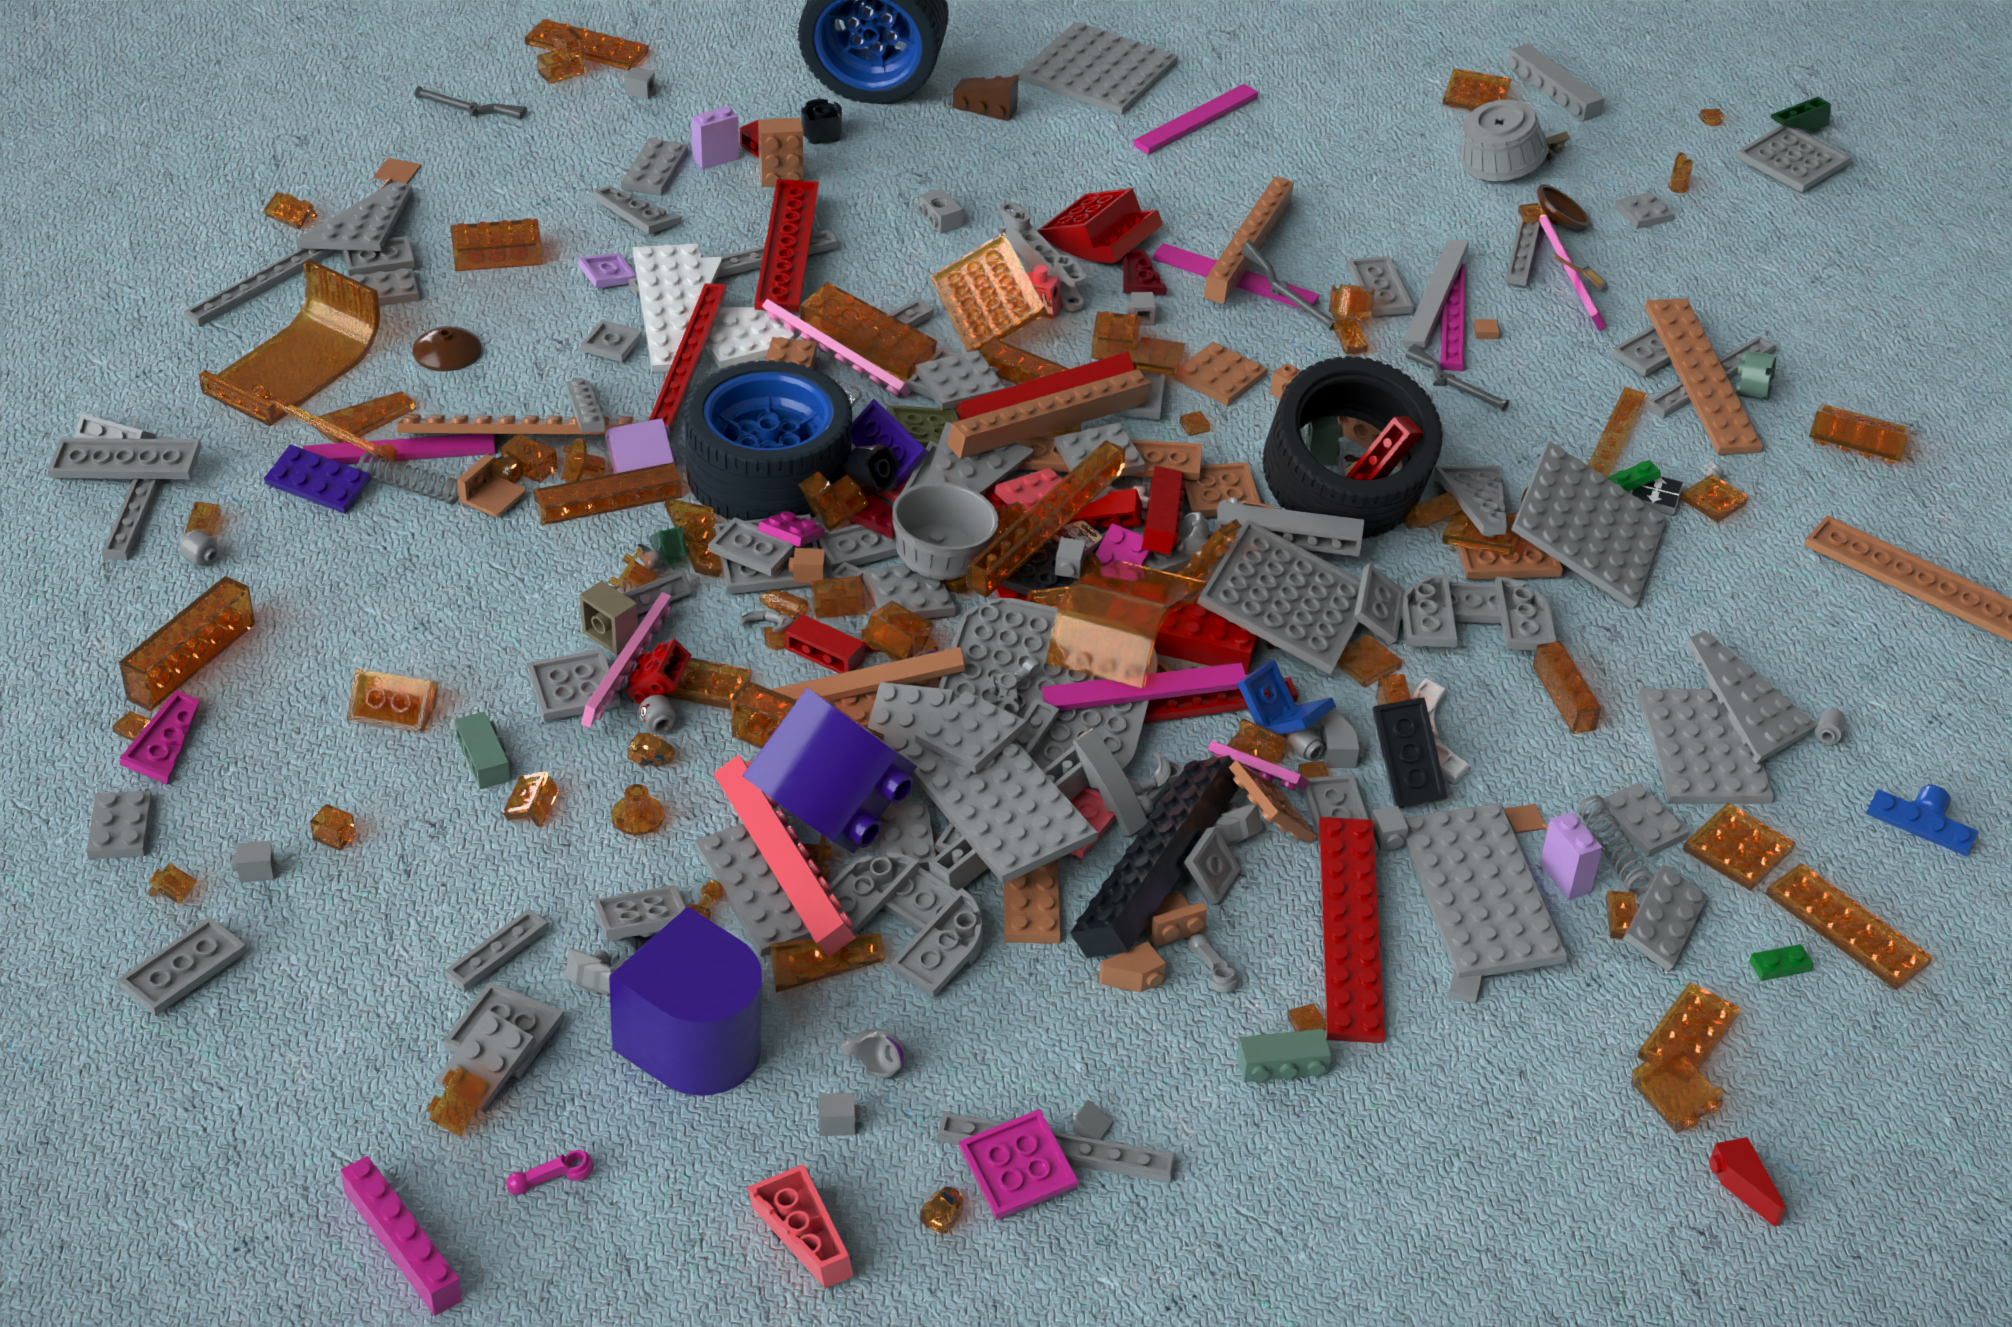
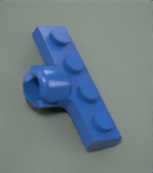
[1866,784,1979,857]

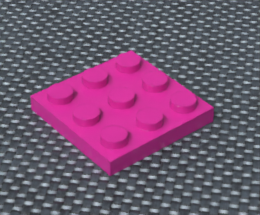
[959,1109,1078,1220]

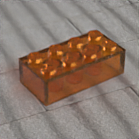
[450,218,543,272]

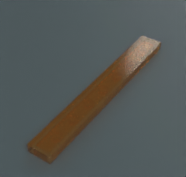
[1587,387,1646,479]

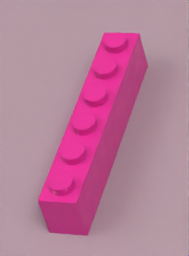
[340,1155,462,1316]

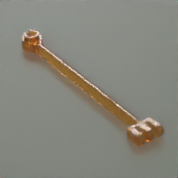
[251,385,398,464]

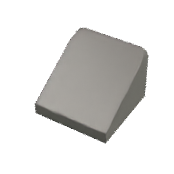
[1073,1099,1113,1140]

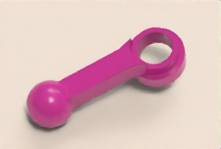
[506,1150,594,1195]

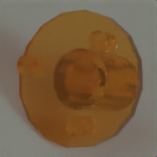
[561,438,605,485]
[608,548,658,589]
[611,784,665,835]

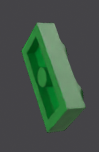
[1607,460,1661,492]
[1749,944,1813,981]

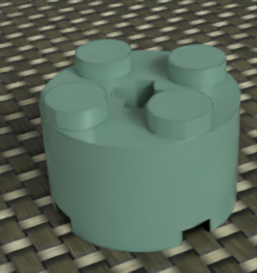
[1736,351,1776,399]

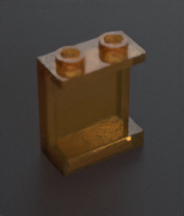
[1631,1040,1724,1134]

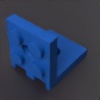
[1237,660,1336,738]

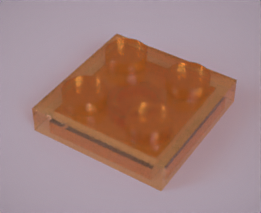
[1681,474,1749,523]
[1336,634,1402,688]

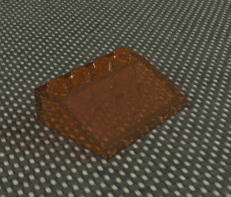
[1809,403,1910,464]

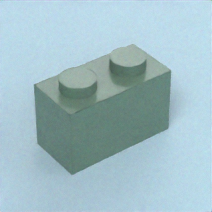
[1305,416,1343,466]

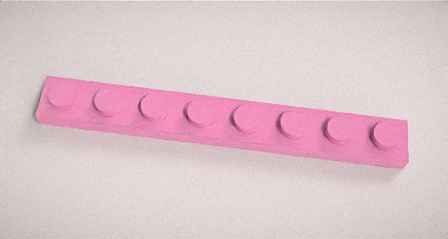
[762,299,911,398]
[581,592,672,728]

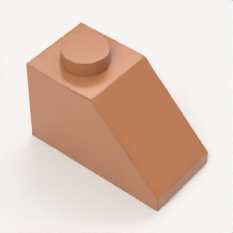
[1099,941,1166,992]

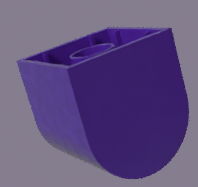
[609,906,762,1096]

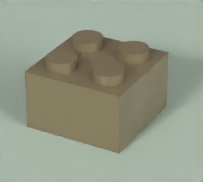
[580,580,639,655]

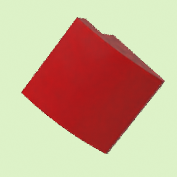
[1037,188,1163,263]

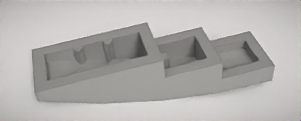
[1073,728,1148,836]

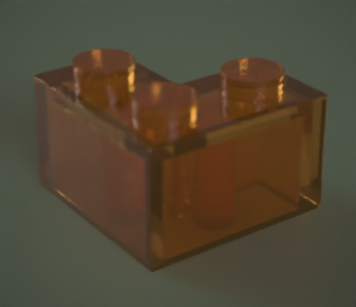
[537,28,585,84]
[799,471,869,532]

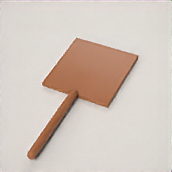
[373,158,421,190]

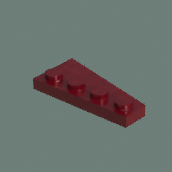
[828,491,896,539]

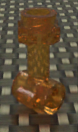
[685,880,723,920]

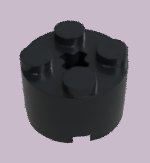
[801,99,842,144]
[843,445,899,494]

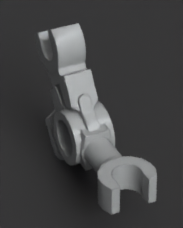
[989,657,1040,717]

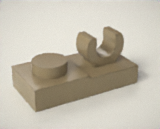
[1545,131,1570,160]

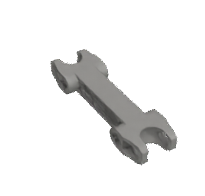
[998,202,1086,311]

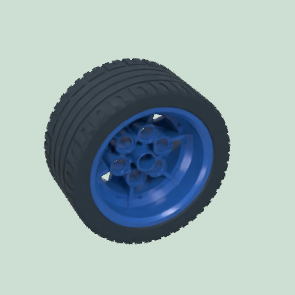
[798,0,949,104]
[684,360,852,521]

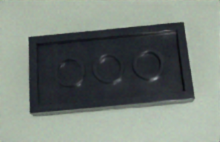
[1372,697,1448,808]

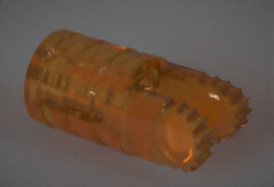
[1669,152,1693,193]
[759,589,808,620]

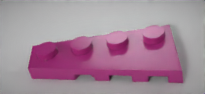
[120,690,199,784]

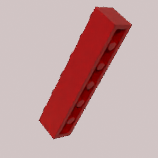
[1141,465,1186,555]

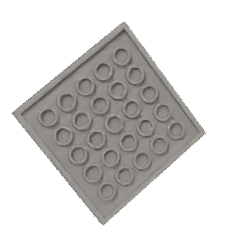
[1018,22,1177,115]
[1511,441,1667,609]
[1197,519,1361,674]

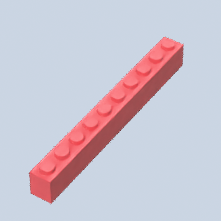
[713,755,856,957]

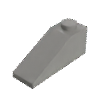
[1318,696,1363,768]

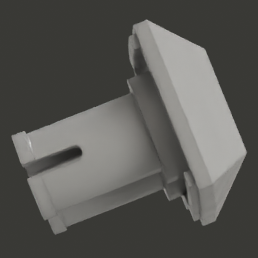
[1213,803,1262,846]
[566,948,626,996]

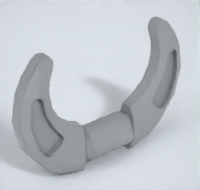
[739,611,793,632]
[1128,752,1171,795]

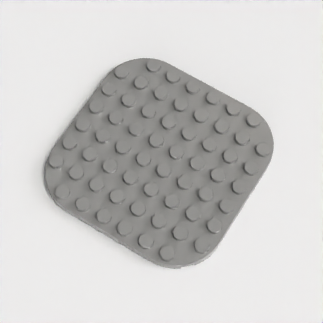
[939,598,1157,786]

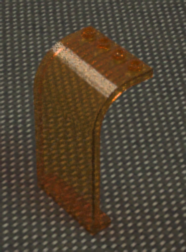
[198,259,380,427]
[1046,560,1208,688]

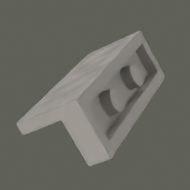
[74,413,155,439]

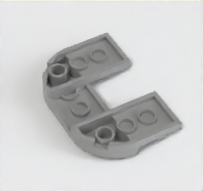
[1401,575,1557,651]
[828,853,984,997]

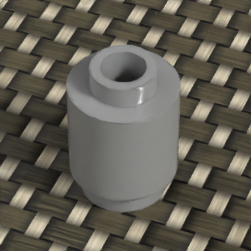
[1815,708,1846,744]
[1287,727,1325,761]

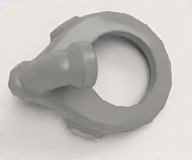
[635,543,665,577]

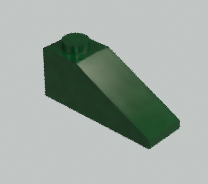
[1771,97,1831,131]

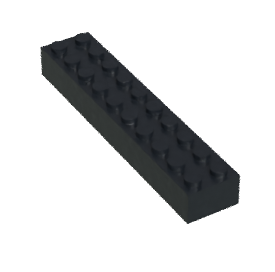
[1070,755,1240,958]

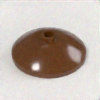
[1537,184,1590,229]
[412,326,481,371]

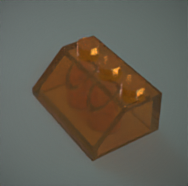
[346,668,439,732]

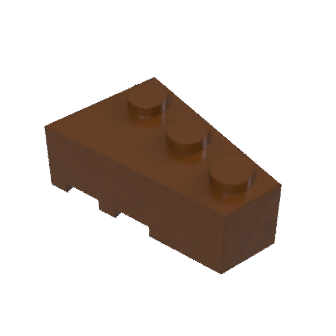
[952,75,1019,121]

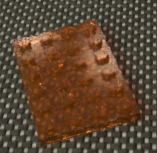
[930,232,1048,352]

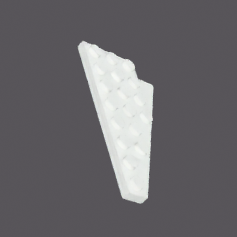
[633,244,722,372]
[705,307,882,369]

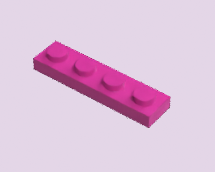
[1207,740,1309,791]

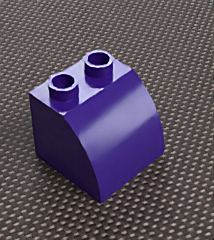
[742,687,917,853]

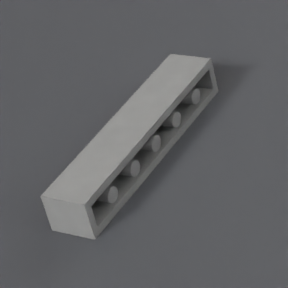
[1507,43,1605,121]
[1215,502,1364,557]

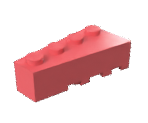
[747,1164,853,1288]

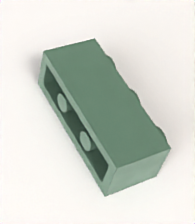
[454,711,513,789]
[1237,1029,1331,1082]

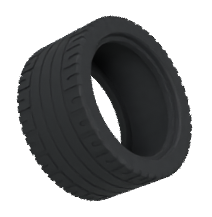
[1262,356,1443,539]

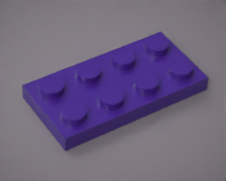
[852,398,929,487]
[264,444,371,514]

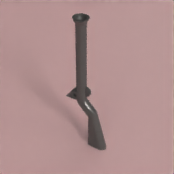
[415,86,527,119]
[1241,239,1337,330]
[1406,344,1509,412]

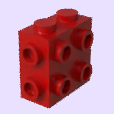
[624,638,692,706]

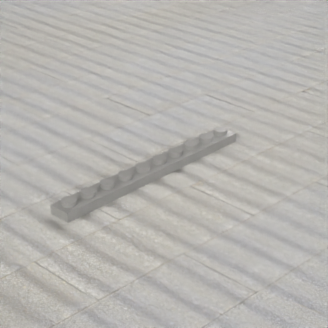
[628,230,838,298]

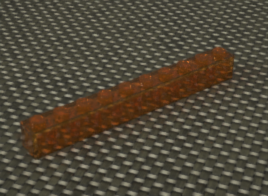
[966,440,1126,598]

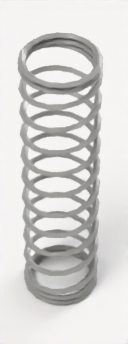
[358,452,459,504]
[1577,795,1654,894]

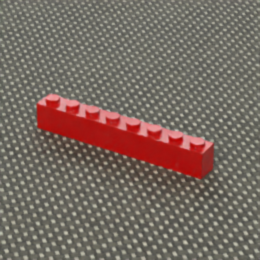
[955,351,1135,420]

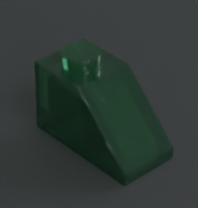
[649,526,689,565]

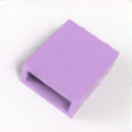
[691,106,739,169]
[605,418,676,480]
[1539,811,1603,900]

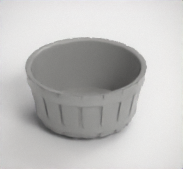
[1460,100,1548,181]
[892,482,998,580]

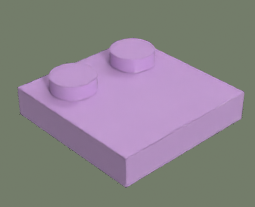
[579,253,637,288]

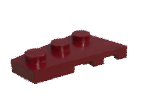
[1122,249,1167,295]

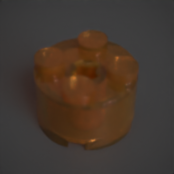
[1328,284,1375,321]

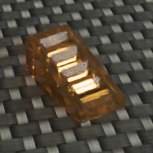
[184,501,221,537]

